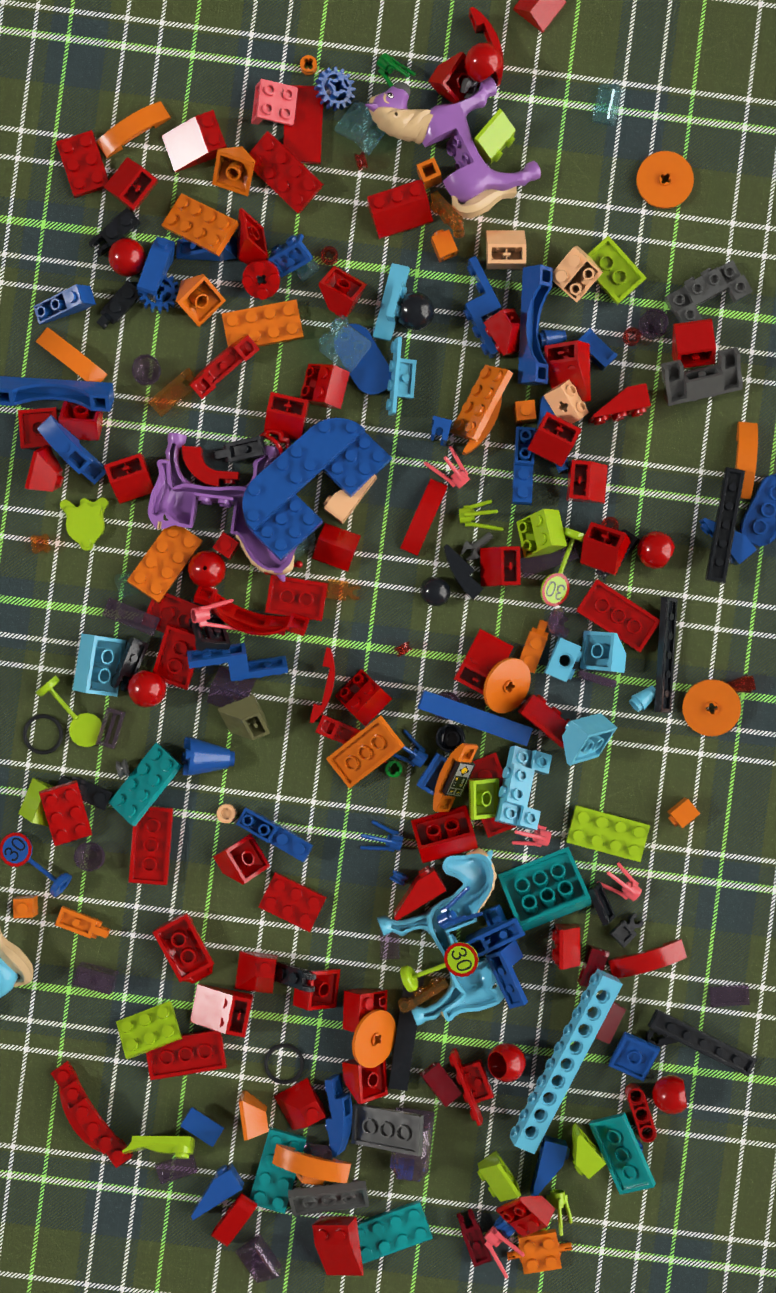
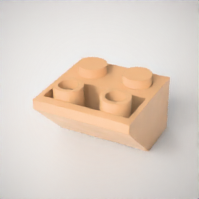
[486,230,526,269]
[553,246,603,302]

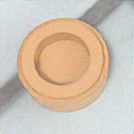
[217,804,236,823]

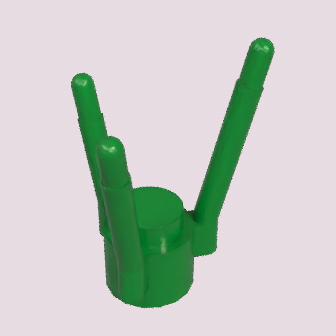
[376,53,416,87]

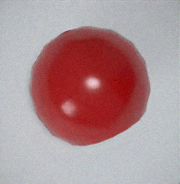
[465,43,502,83]
[109,238,146,277]
[637,531,675,569]
[188,550,226,588]
[128,670,166,708]
[488,1043,526,1082]
[652,1075,687,1115]

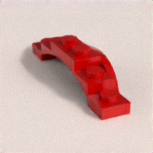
[193,586,310,636]
[50,1060,133,1168]

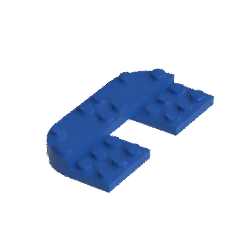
[242,418,392,561]

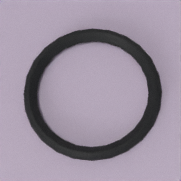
[23,714,63,755]
[264,1043,304,1084]

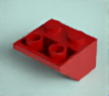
[104,157,158,213]
[483,308,520,356]
[672,319,716,368]
[300,364,350,409]
[264,392,310,440]
[527,412,582,467]
[104,453,154,504]
[566,460,608,504]
[580,522,631,576]
[480,546,521,587]
[335,669,392,726]
[552,924,580,969]
[342,988,388,1032]
[496,1195,555,1237]

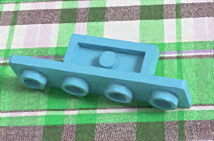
[373,263,410,341]
[386,336,417,416]

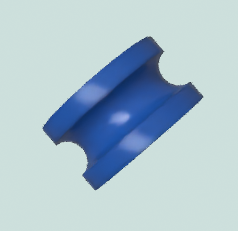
[389,869,409,886]

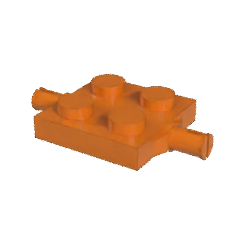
[507,1229,573,1274]

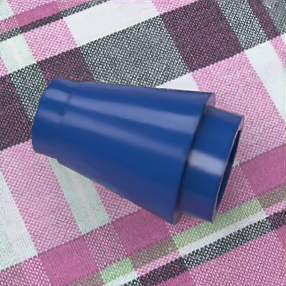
[539,330,567,348]

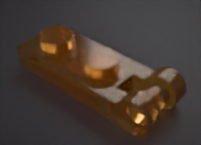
[430,191,465,238]
[148,368,195,417]
[398,975,449,1013]

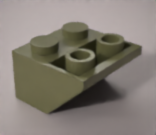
[218,695,270,740]

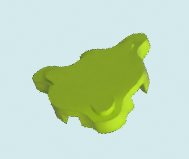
[60,498,109,551]

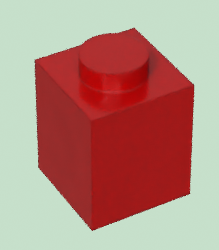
[212,532,240,560]

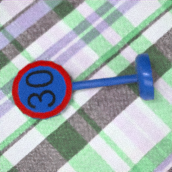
[0,832,72,897]

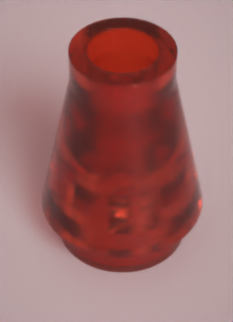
[726,674,756,693]

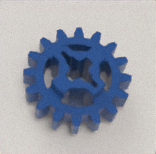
[314,66,356,111]
[138,274,179,314]

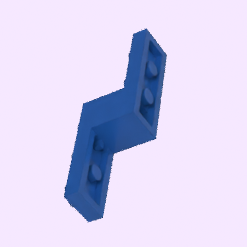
[463,256,501,358]
[187,643,288,681]
[481,904,528,1009]

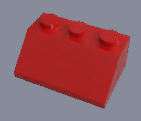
[367,179,433,239]
[518,694,571,749]
[411,805,478,863]

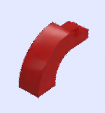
[182,446,240,487]

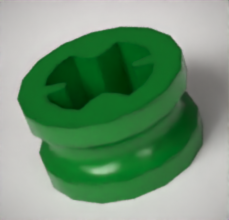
[385,760,402,778]

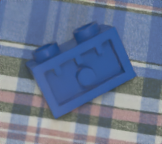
[268,234,313,278]

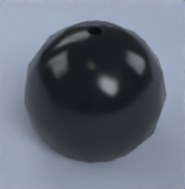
[399,292,434,331]

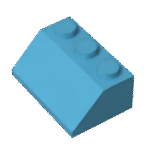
[73,633,126,697]
[562,713,617,766]

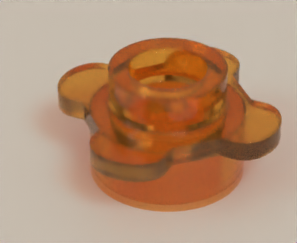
[30,534,51,554]

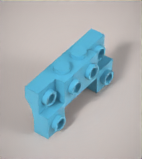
[494,746,552,831]

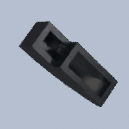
[443,544,484,601]

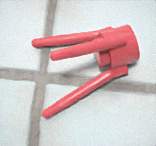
[424,446,470,489]
[191,599,236,630]
[512,824,551,847]
[596,862,642,901]
[484,1226,525,1279]

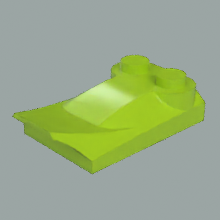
[122,1136,195,1159]

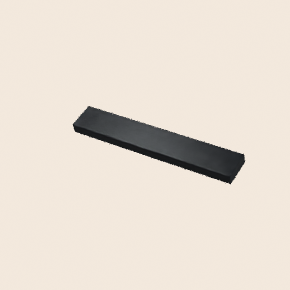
[705,467,745,584]
[654,597,678,713]
[388,976,424,1091]
[648,1008,757,1076]

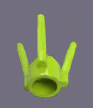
[459,500,504,531]
[541,1189,573,1236]

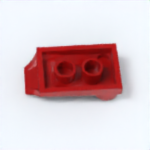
[152,913,214,984]

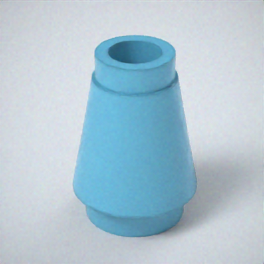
[629,685,656,712]

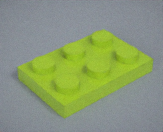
[587,235,647,305]
[116,1001,182,1059]

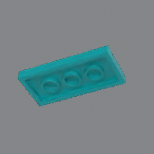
[108,742,183,826]
[589,1112,656,1195]
[249,1127,307,1214]
[357,1200,433,1264]

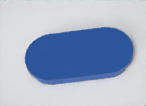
[334,324,392,395]
[740,474,776,546]

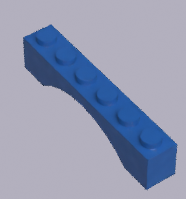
[518,264,553,386]
[0,376,114,412]

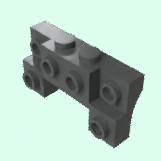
[664,260,753,323]
[661,347,743,406]

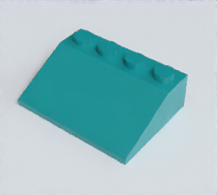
[498,847,592,932]

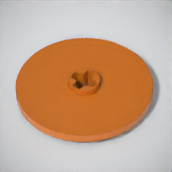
[636,151,694,209]
[483,658,531,713]
[682,679,741,736]
[352,1009,396,1068]

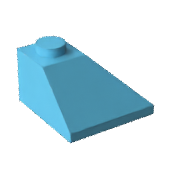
[580,631,626,673]

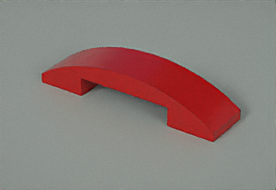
[469,7,504,86]
[189,334,260,399]
[400,479,448,556]
[309,647,335,723]
[315,715,387,763]
[608,939,687,978]

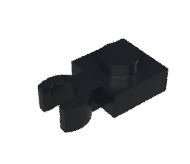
[609,913,644,948]

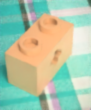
[544,379,589,424]

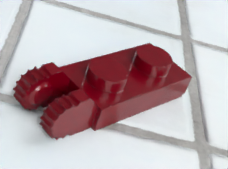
[457,1208,492,1267]

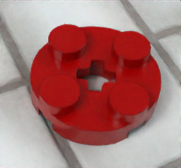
[242,259,281,300]

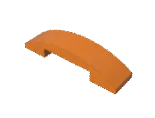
[96,101,171,159]
[36,327,108,382]
[462,396,502,456]
[735,422,758,499]
[433,743,478,812]
[272,1143,351,1183]

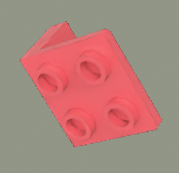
[251,79,298,126]

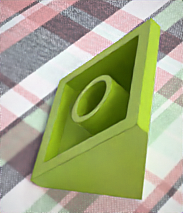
[18,778,55,827]
[469,778,499,820]

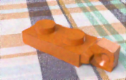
[519,620,549,674]
[55,906,111,939]

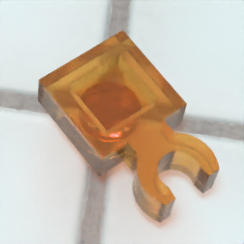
[326,579,361,601]

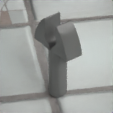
[460,77,479,98]
[461,532,493,561]

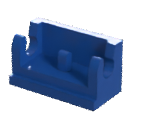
[578,328,618,371]
[430,416,452,446]
[416,752,447,795]
[180,1107,224,1147]

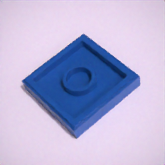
[608,1032,660,1082]

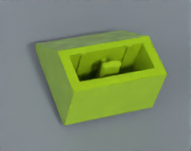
[516,508,567,558]

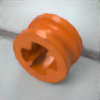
[300,55,317,76]

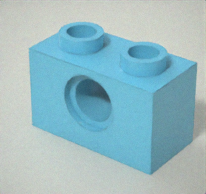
[543,638,583,682]

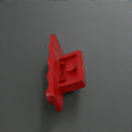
[449,1048,494,1126]

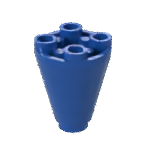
[181,737,235,776]

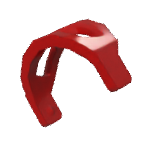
[259,429,291,455]

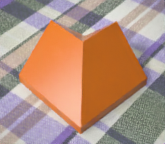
[212,146,255,197]
[176,274,226,327]
[239,1090,269,1141]

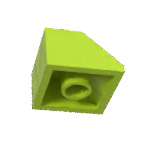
[474,108,516,165]
[571,1123,606,1179]
[477,1151,521,1202]

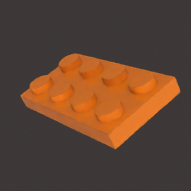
[161,193,240,256]
[222,299,304,347]
[450,365,513,442]
[127,525,203,603]
[326,715,405,789]

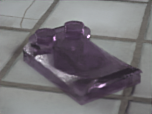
[390,1107,435,1182]

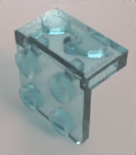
[335,100,385,156]
[319,315,372,372]

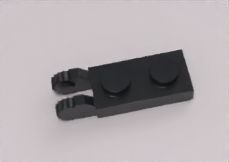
[89,208,141,256]
[110,637,149,692]
[275,962,317,992]

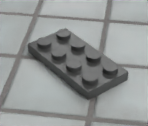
[351,1103,424,1157]
[288,1180,369,1216]

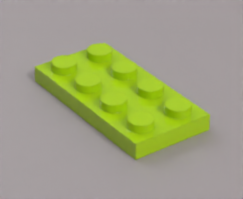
[566,805,650,862]

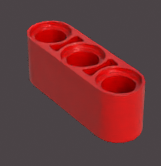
[625,1083,657,1143]
[211,1193,258,1247]

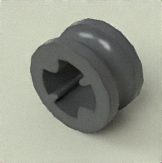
[116,759,130,778]

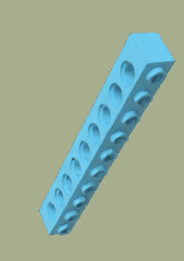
[510,969,623,1154]

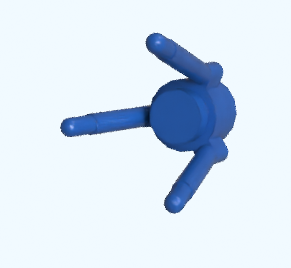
[392,730,428,767]
[360,820,403,852]
[437,886,483,929]

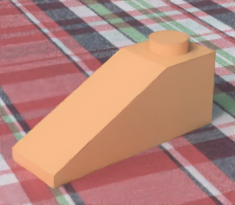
[323,474,377,524]

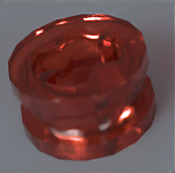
[354,151,368,171]
[321,246,338,266]
[622,327,641,346]
[601,517,619,530]
[394,641,413,657]

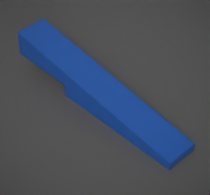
[417,690,533,746]

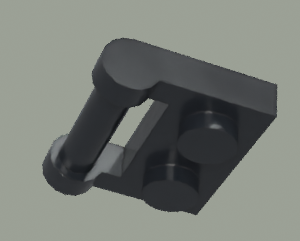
[189,618,231,651]

